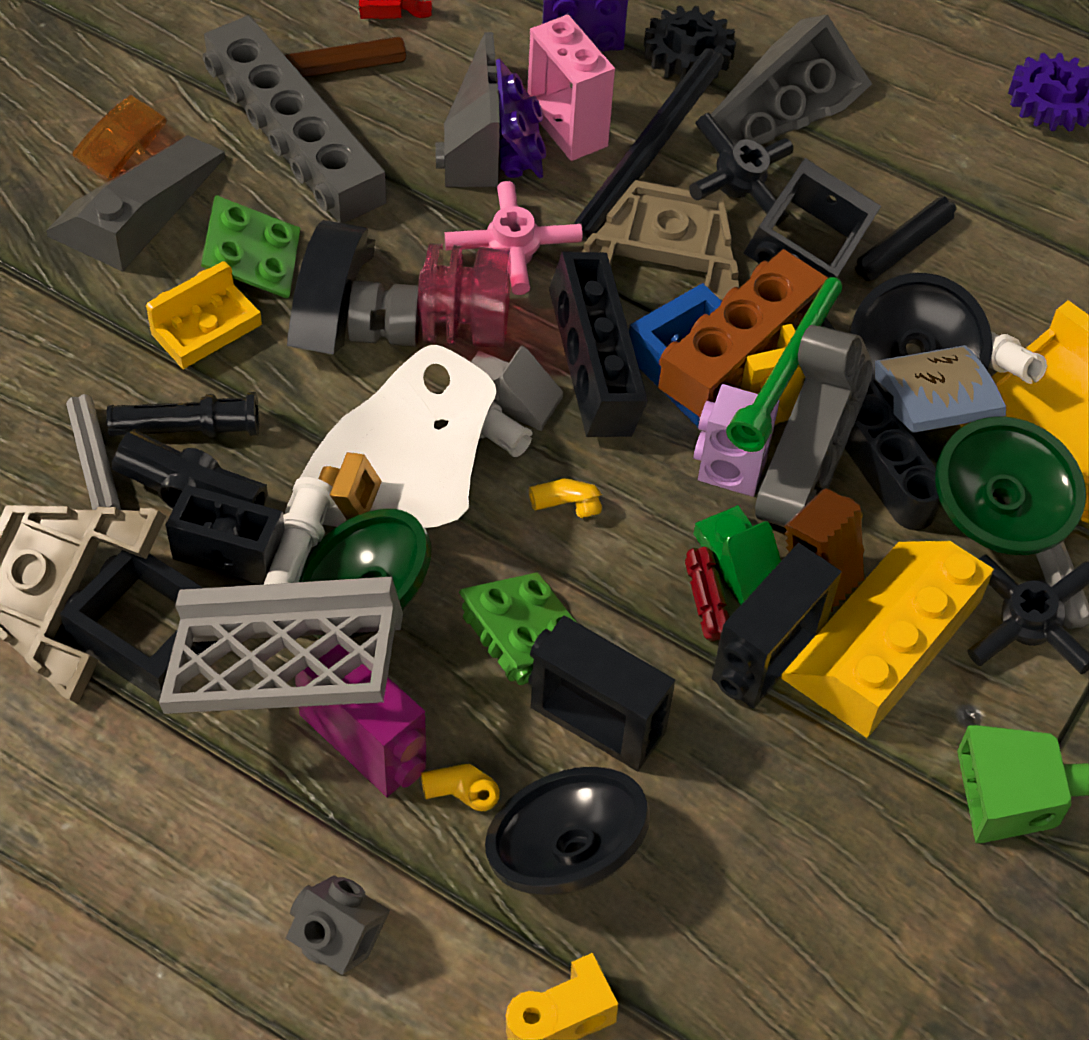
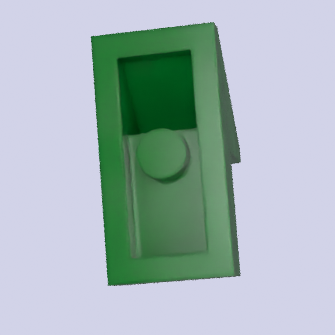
[693,505,781,606]

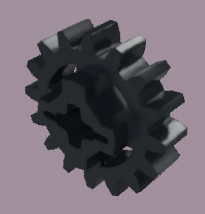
[644,6,736,81]

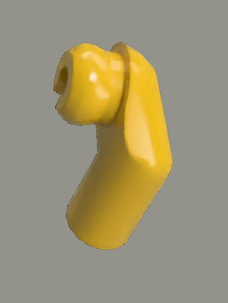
[529,478,602,518]

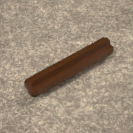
[284,36,406,78]

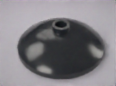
[849,273,992,409]
[485,767,650,895]

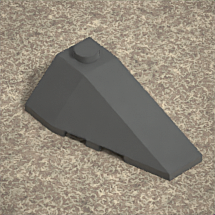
[711,14,872,145]
[436,32,500,187]

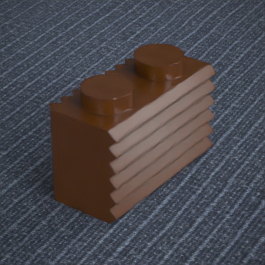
[784,488,865,612]

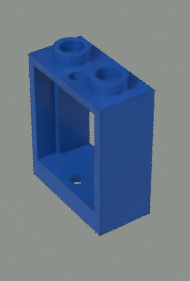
[629,283,741,428]

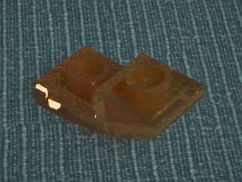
[71,95,167,182]

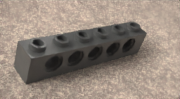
[203,15,386,223]

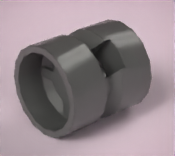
[348,280,422,347]

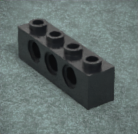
[549,252,648,437]

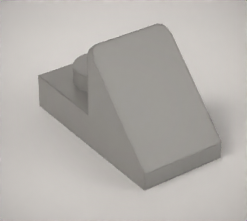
[471,346,563,431]

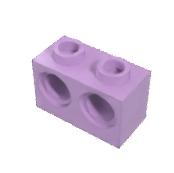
[693,384,780,497]

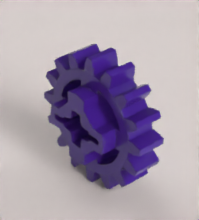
[1008,53,1089,132]

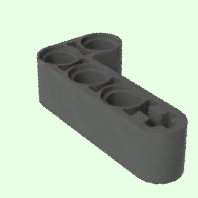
[755,325,873,527]

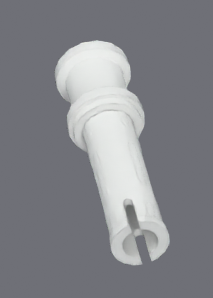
[264,477,335,585]

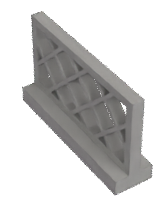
[159,577,403,714]

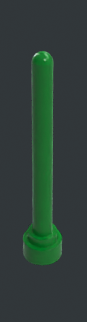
[726,277,842,452]

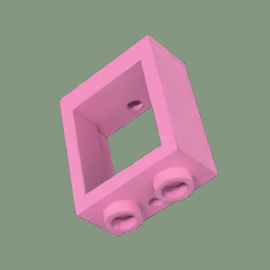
[528,14,615,161]

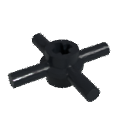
[689,112,794,226]
[967,554,1089,674]

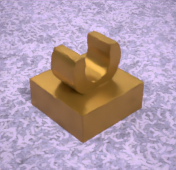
[318,452,382,520]

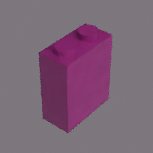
[295,644,426,797]

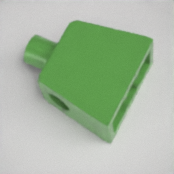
[957,725,1089,843]

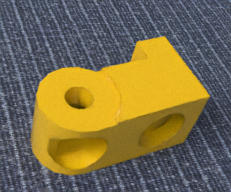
[506,953,618,1040]

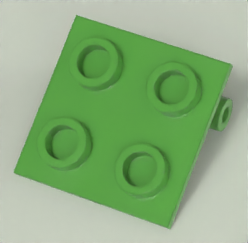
[201,195,300,299]
[459,572,576,685]

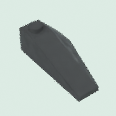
[46,135,225,272]

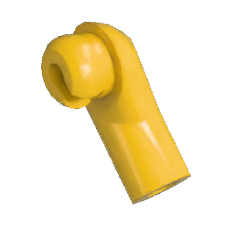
[421,764,500,811]

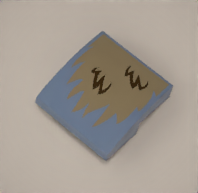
[875,345,1006,433]

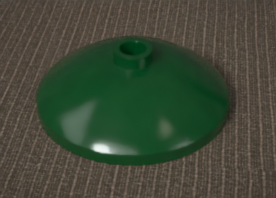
[935,417,1086,555]
[298,509,432,639]

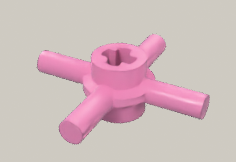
[444,181,582,295]

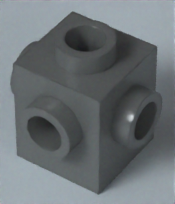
[286,875,390,975]

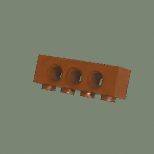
[658,249,828,417]

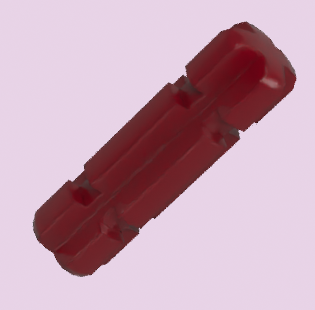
[685,546,730,641]

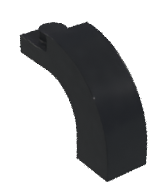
[287,220,376,354]

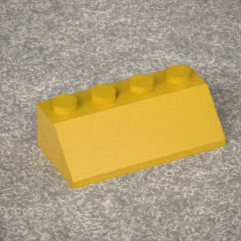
[781,541,994,738]

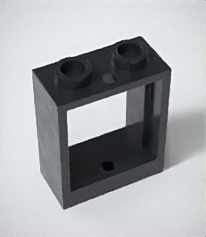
[743,158,881,278]
[712,542,842,709]
[60,550,217,701]
[528,615,676,772]

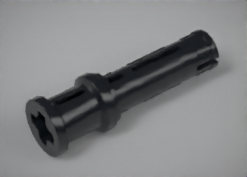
[106,392,260,438]

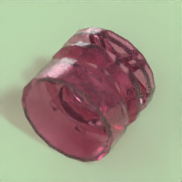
[418,243,511,348]

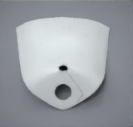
[285,345,497,528]

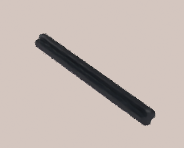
[574,48,724,241]

